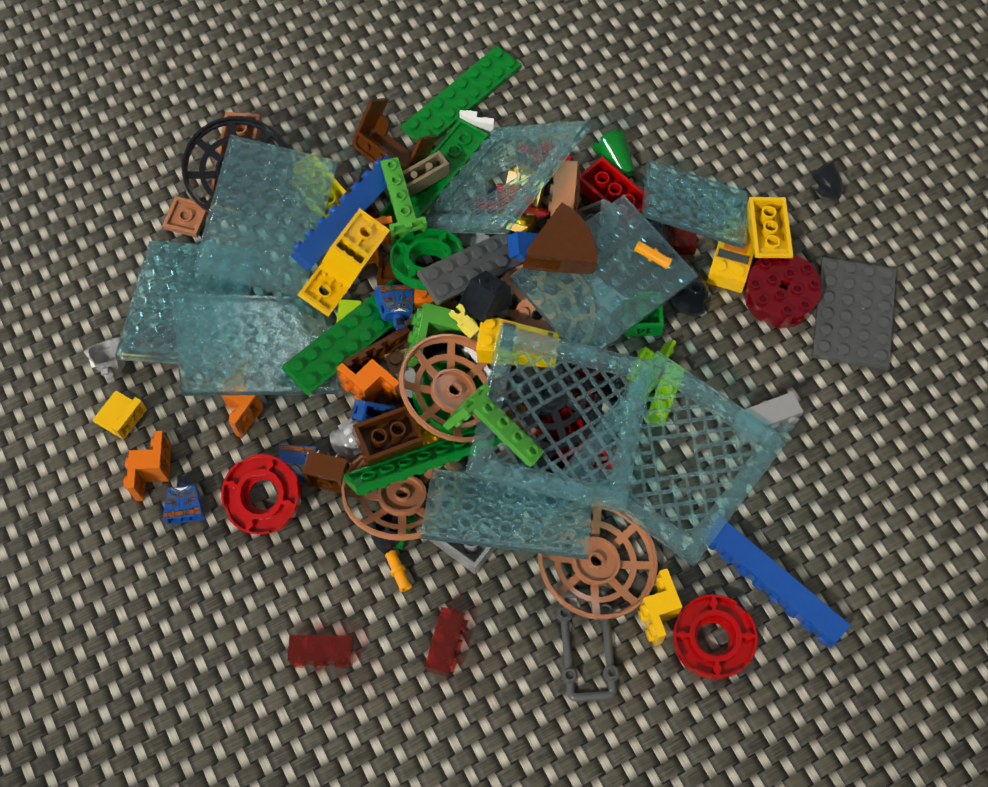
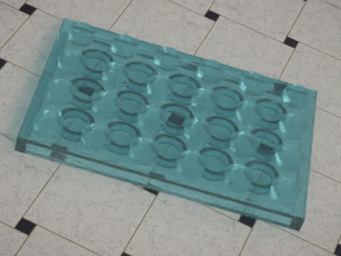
[642,159,747,249]

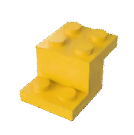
[638,569,683,647]

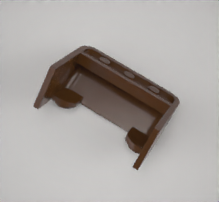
[353,98,438,171]

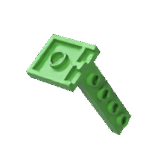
[380,157,427,249]
[442,383,544,467]

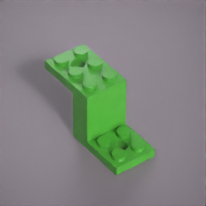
[404,293,476,368]

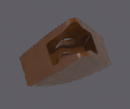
[523,203,597,274]

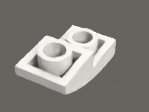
[460,110,494,134]

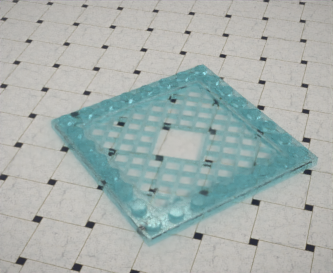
[421,120,592,234]
[465,324,654,513]
[563,350,789,566]

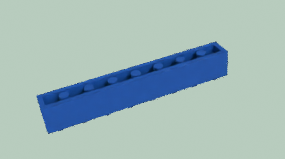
[290,155,391,271]
[703,517,851,648]

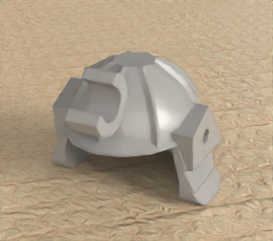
[84,336,129,380]
[330,418,361,463]

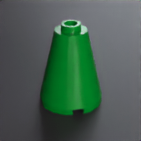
[592,129,635,179]

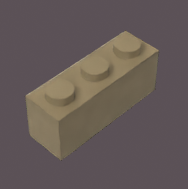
[402,151,449,197]

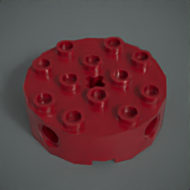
[743,255,822,328]

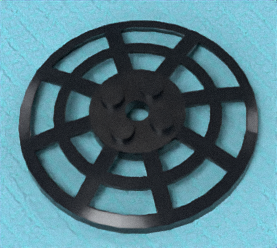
[181,116,293,221]
[486,350,603,451]

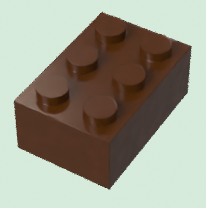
[352,406,424,466]

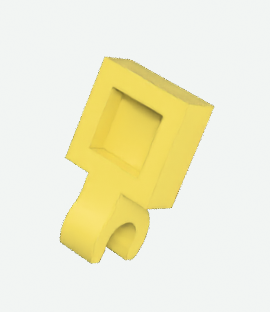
[449,304,479,338]

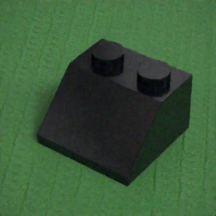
[458,270,513,323]

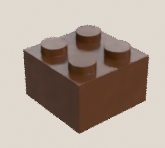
[302,450,350,494]

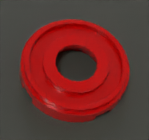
[221,454,302,535]
[672,594,757,680]

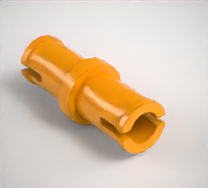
[633,240,672,270]
[385,550,412,592]

